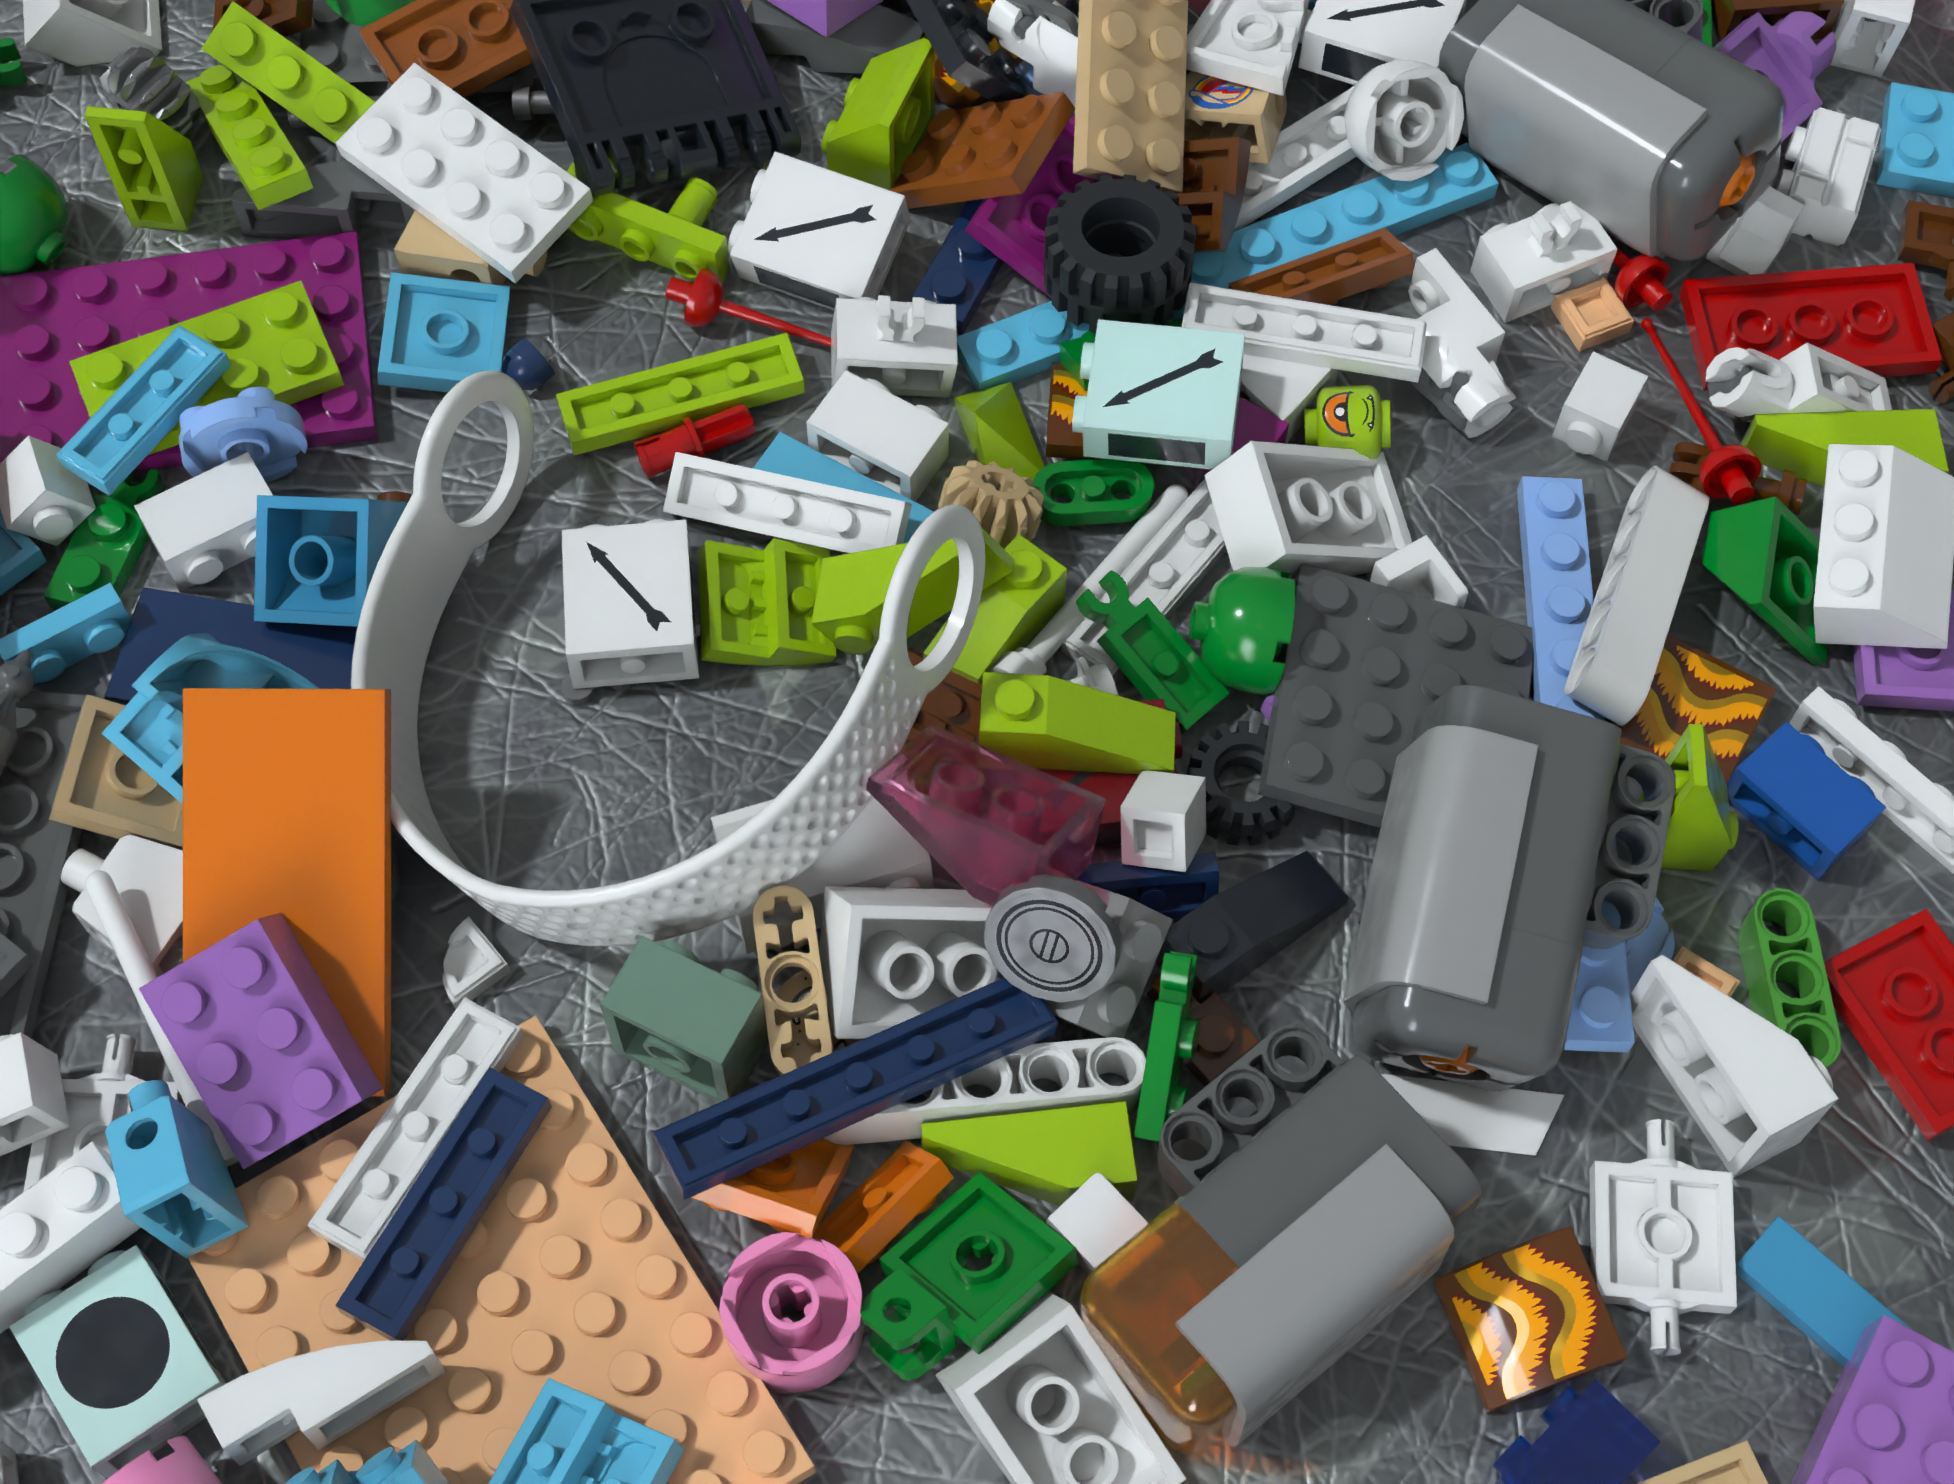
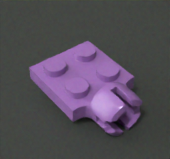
[1714,11,1836,142]

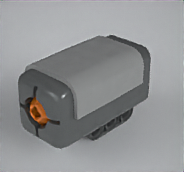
[1439,0,1784,261]
[1344,685,1675,1091]

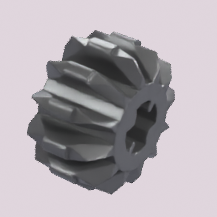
[100,47,201,136]

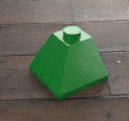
[1702,496,1828,666]

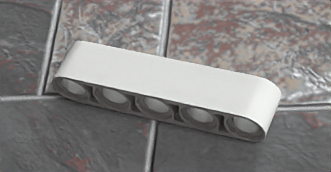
[1564,466,1710,726]
[823,1037,1146,1145]

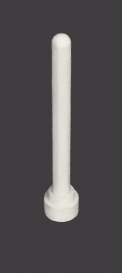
[990,484,1188,675]
[85,870,239,1167]

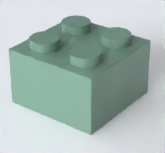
[600,936,769,1103]

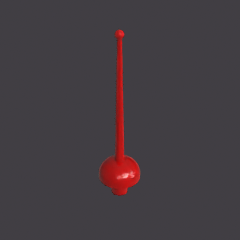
[1613,246,1672,311]
[665,268,831,348]
[1641,318,1761,505]

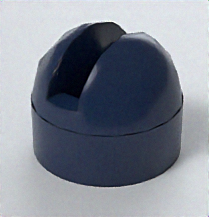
[502,337,555,391]

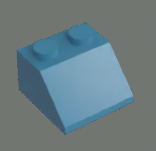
[254,495,407,627]

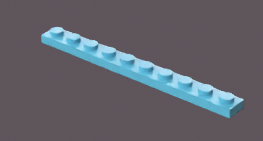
[957,142,1499,391]

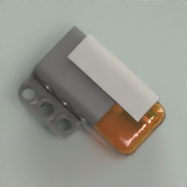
[1078,1024,1482,1455]

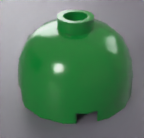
[0,154,68,275]
[1189,567,1295,696]

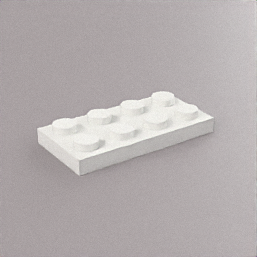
[335,63,594,284]

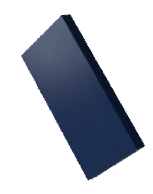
[105,587,357,706]

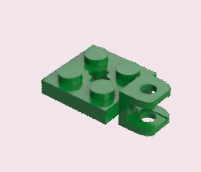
[860,1171,1079,1380]

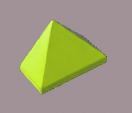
[954,382,1045,481]

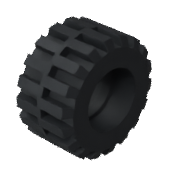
[1044,174,1196,333]

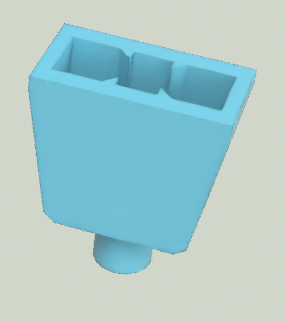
[105,1080,249,1258]

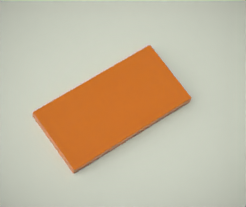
[183,688,391,1096]

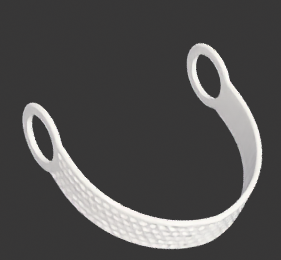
[351,370,985,946]

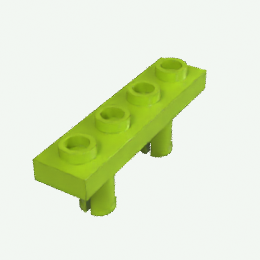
[566,161,730,284]

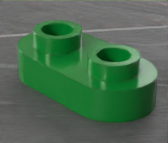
[1034,459,1154,526]

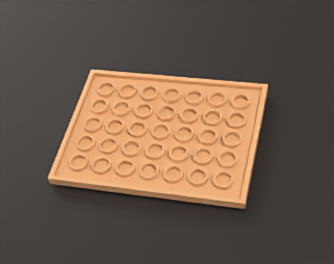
[188,1015,816,1484]

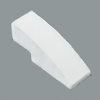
[197,1341,446,1466]

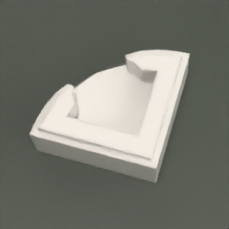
[442,917,510,1010]

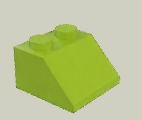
[821,38,935,190]

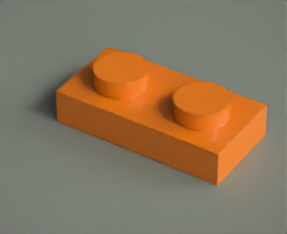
[812,1141,954,1274]

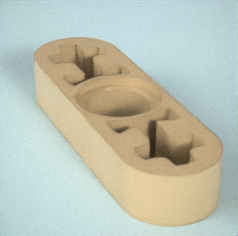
[753,885,833,1076]

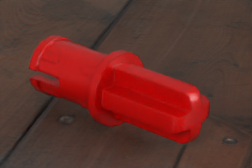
[633,404,755,479]

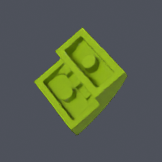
[697,538,836,666]

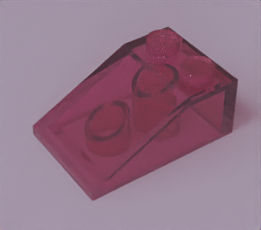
[866,724,1106,906]

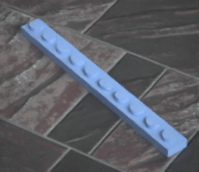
[1517,476,1635,1053]

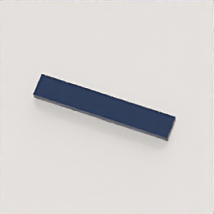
[653,977,1058,1200]

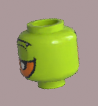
[1305,385,1391,459]

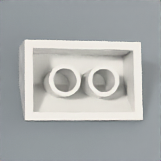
[23,0,162,67]
[1813,444,1954,649]
[711,762,934,954]
[819,886,1004,1039]

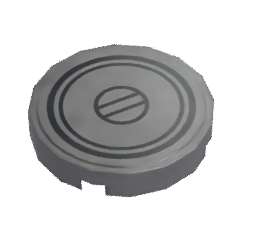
[984,874,1122,1002]

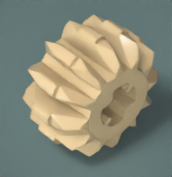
[938,460,1044,549]

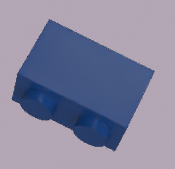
[1726,721,1886,881]

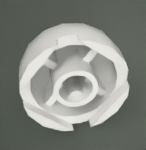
[1344,59,1464,181]

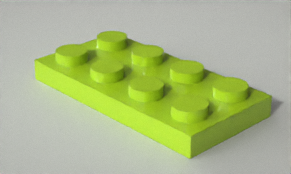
[69,280,344,456]

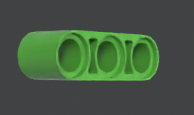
[1737,888,1841,1070]

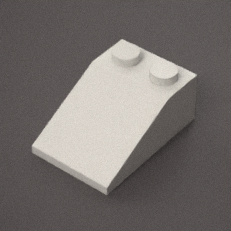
[1204,441,1412,579]
[1630,955,1839,1178]
[935,1291,1186,1484]

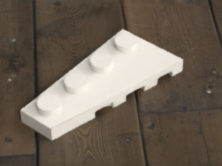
[1186,0,1310,96]

